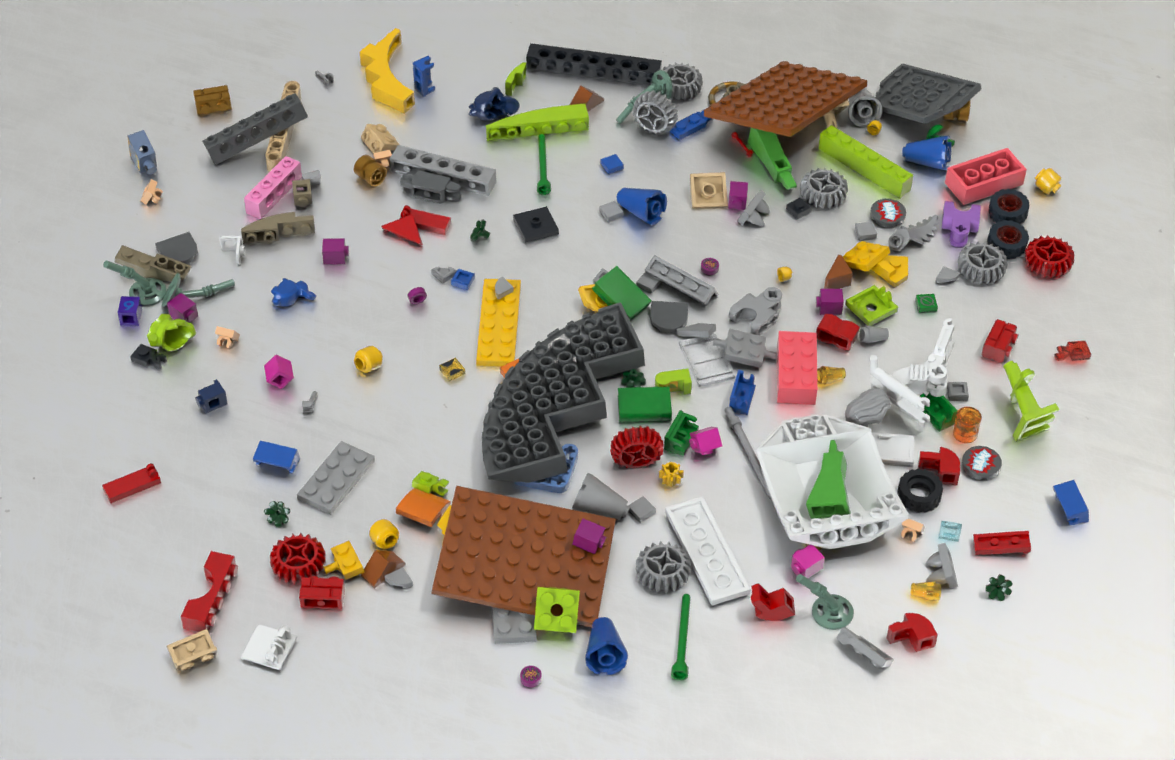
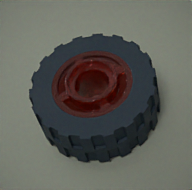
[988,189,1030,225]
[987,220,1029,259]

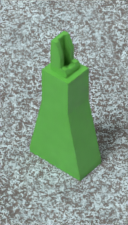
[748,128,797,190]
[806,440,851,519]

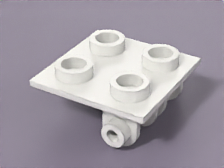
[241,624,297,670]

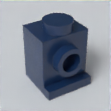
[195,379,228,413]

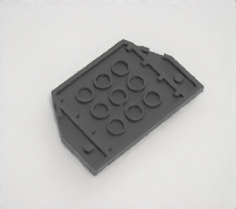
[875,63,982,124]

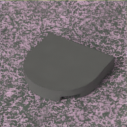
[155,232,198,264]
[650,301,688,333]

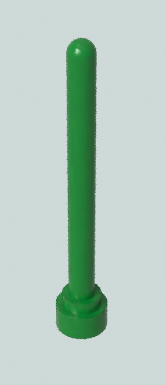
[537,134,551,195]
[671,594,691,680]

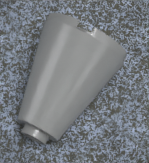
[848,88,883,127]
[572,473,630,520]

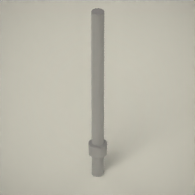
[724,406,771,499]

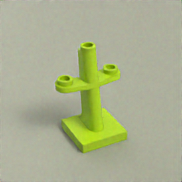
[1003,361,1059,442]

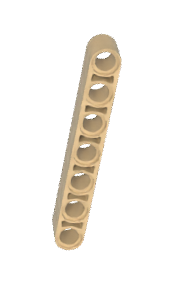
[265,81,301,172]

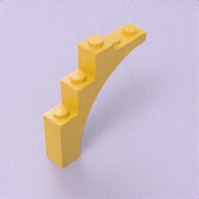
[360,28,415,114]

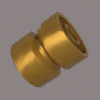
[943,100,970,121]
[354,155,387,187]

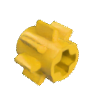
[659,462,684,487]

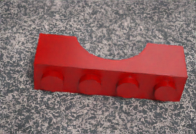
[181,551,238,632]

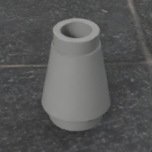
[859,325,889,344]

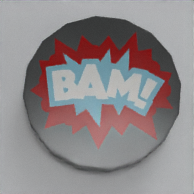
[870,199,906,228]
[962,446,1002,480]

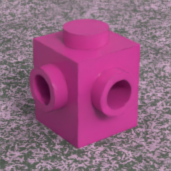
[264,354,294,389]
[689,427,722,455]
[791,545,825,578]

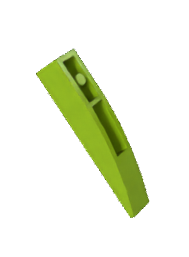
[486,103,589,141]

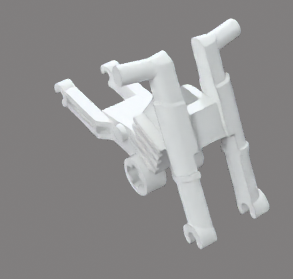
[870,319,954,428]

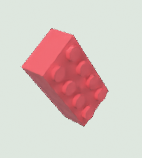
[945,148,1027,205]
[777,331,818,405]

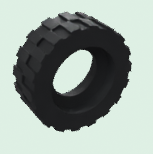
[897,469,943,513]

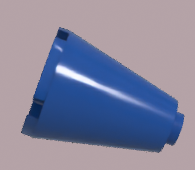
[902,136,952,171]
[617,188,667,225]
[585,617,628,675]

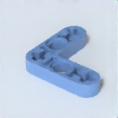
[513,444,578,493]

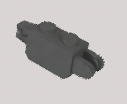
[400,170,462,204]

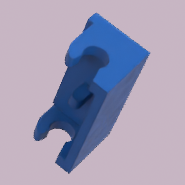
[413,56,435,98]
[729,370,756,415]
[253,440,300,473]
[1053,480,1089,525]

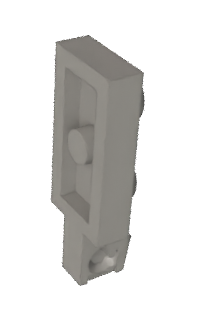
[836,627,894,668]

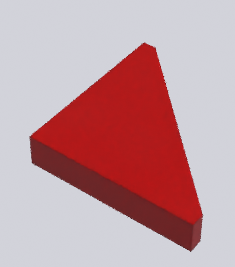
[382,214,423,246]

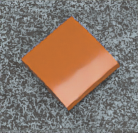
[396,488,451,527]

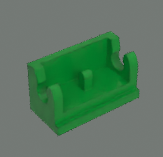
[920,387,958,432]
[664,410,699,456]

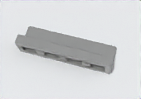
[645,255,719,305]

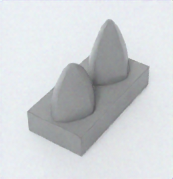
[737,190,770,226]
[926,543,958,589]

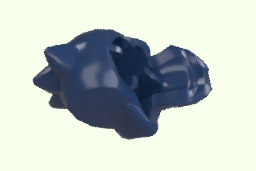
[468,87,520,121]

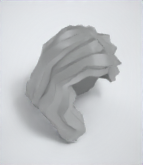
[845,388,891,427]

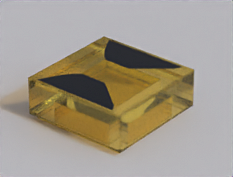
[439,357,466,381]

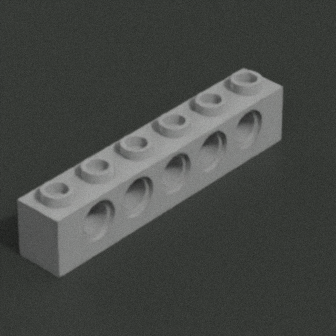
[390,145,496,196]

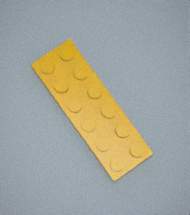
[476,279,521,367]

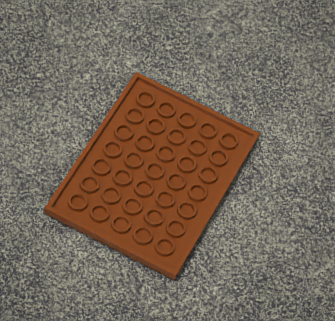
[704,61,867,137]
[431,486,616,627]

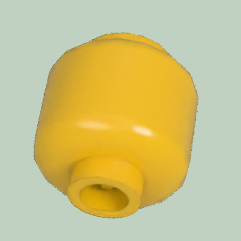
[1035,168,1062,194]
[354,346,383,373]
[369,519,399,549]

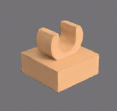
[373,150,392,171]
[140,179,163,205]
[215,326,240,349]
[901,519,925,542]

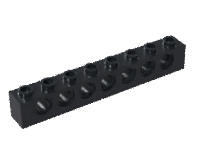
[526,43,662,85]

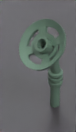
[616,70,672,124]
[103,260,167,306]
[161,273,235,307]
[796,574,854,630]

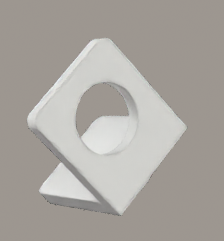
[220,236,245,266]

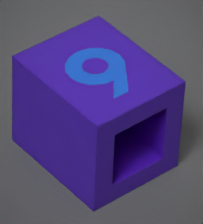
[118,296,142,326]

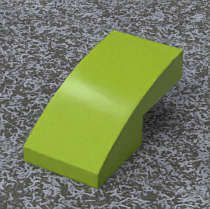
[505,62,527,96]

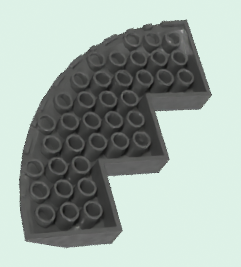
[482,302,645,483]

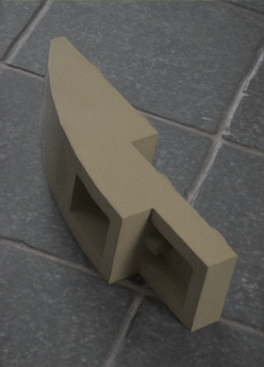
[241,212,315,244]
[114,245,192,282]

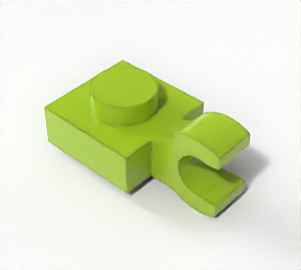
[412,471,449,496]

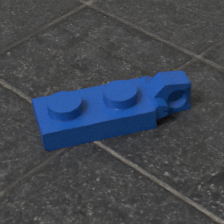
[670,109,713,140]

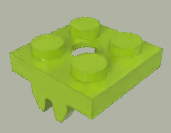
[845,285,898,326]
[534,587,580,633]

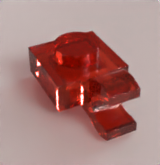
[1054,341,1091,361]

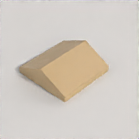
[690,172,728,208]

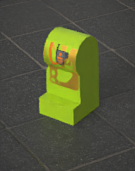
[655,368,692,395]

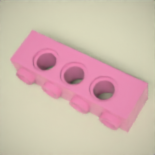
[244,156,302,219]

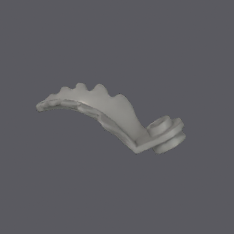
[888,215,939,251]

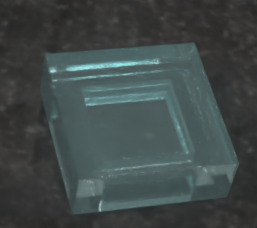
[938,521,962,542]

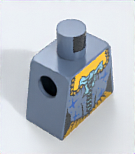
[127,130,157,175]

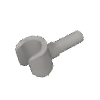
[315,71,334,86]
[302,391,317,413]

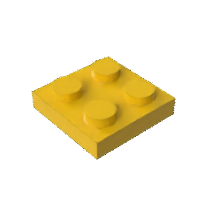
[843,241,890,272]

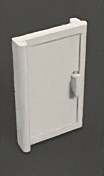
[872,432,914,467]

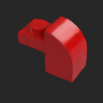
[918,447,960,485]
[750,583,795,620]
[886,613,938,652]

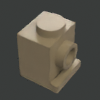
[292,179,313,207]

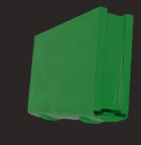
[592,266,652,321]
[617,387,672,422]

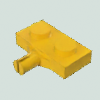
[324,540,365,580]

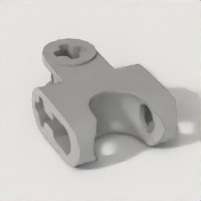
[729,287,782,336]

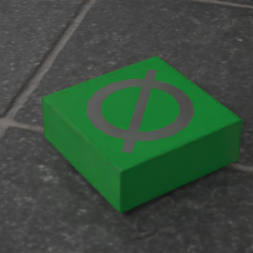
[915,294,938,313]

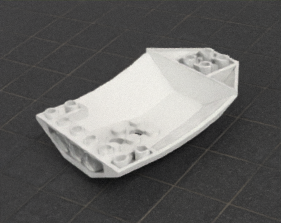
[757,414,909,549]

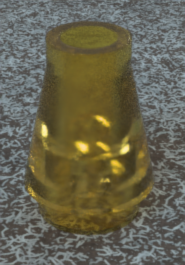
[817,366,846,385]
[911,581,942,602]

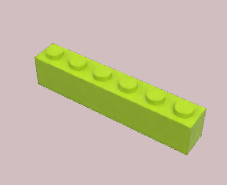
[818,125,913,199]

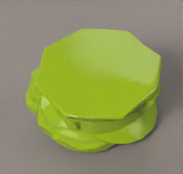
[147,314,196,352]

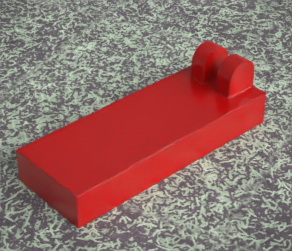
[400,205,451,235]
[102,463,161,504]
[973,531,1031,555]

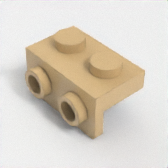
[361,124,400,153]
[167,629,217,671]

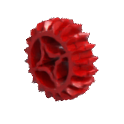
[1025,235,1075,278]
[610,425,664,469]
[270,533,326,585]

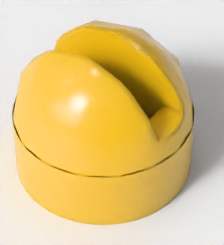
[867,120,882,135]
[777,267,792,282]

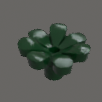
[470,219,490,241]
[621,369,646,388]
[264,501,291,527]
[985,574,1012,601]

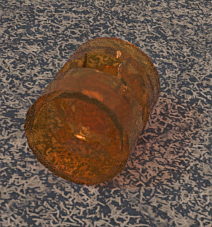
[953,407,982,443]

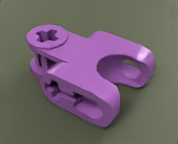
[941,201,981,248]

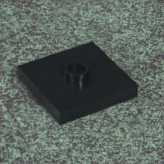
[513,206,559,243]

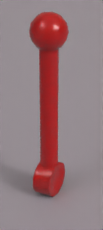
[732,132,753,157]

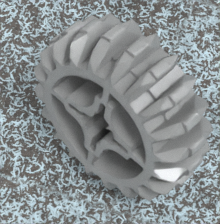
[658,63,703,101]
[632,90,678,136]
[800,168,848,209]
[957,242,1008,285]
[636,541,691,593]

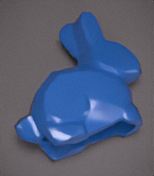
[271,278,317,307]

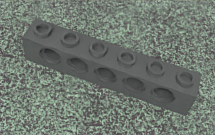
[202,93,308,165]

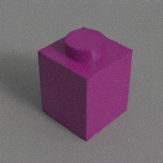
[728,181,748,210]
[322,238,349,264]
[816,289,844,315]
[167,293,198,323]
[572,518,606,554]

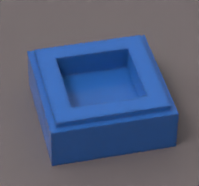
[600,154,624,174]
[451,269,475,290]

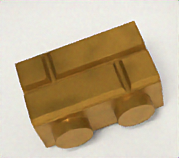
[193,85,232,115]

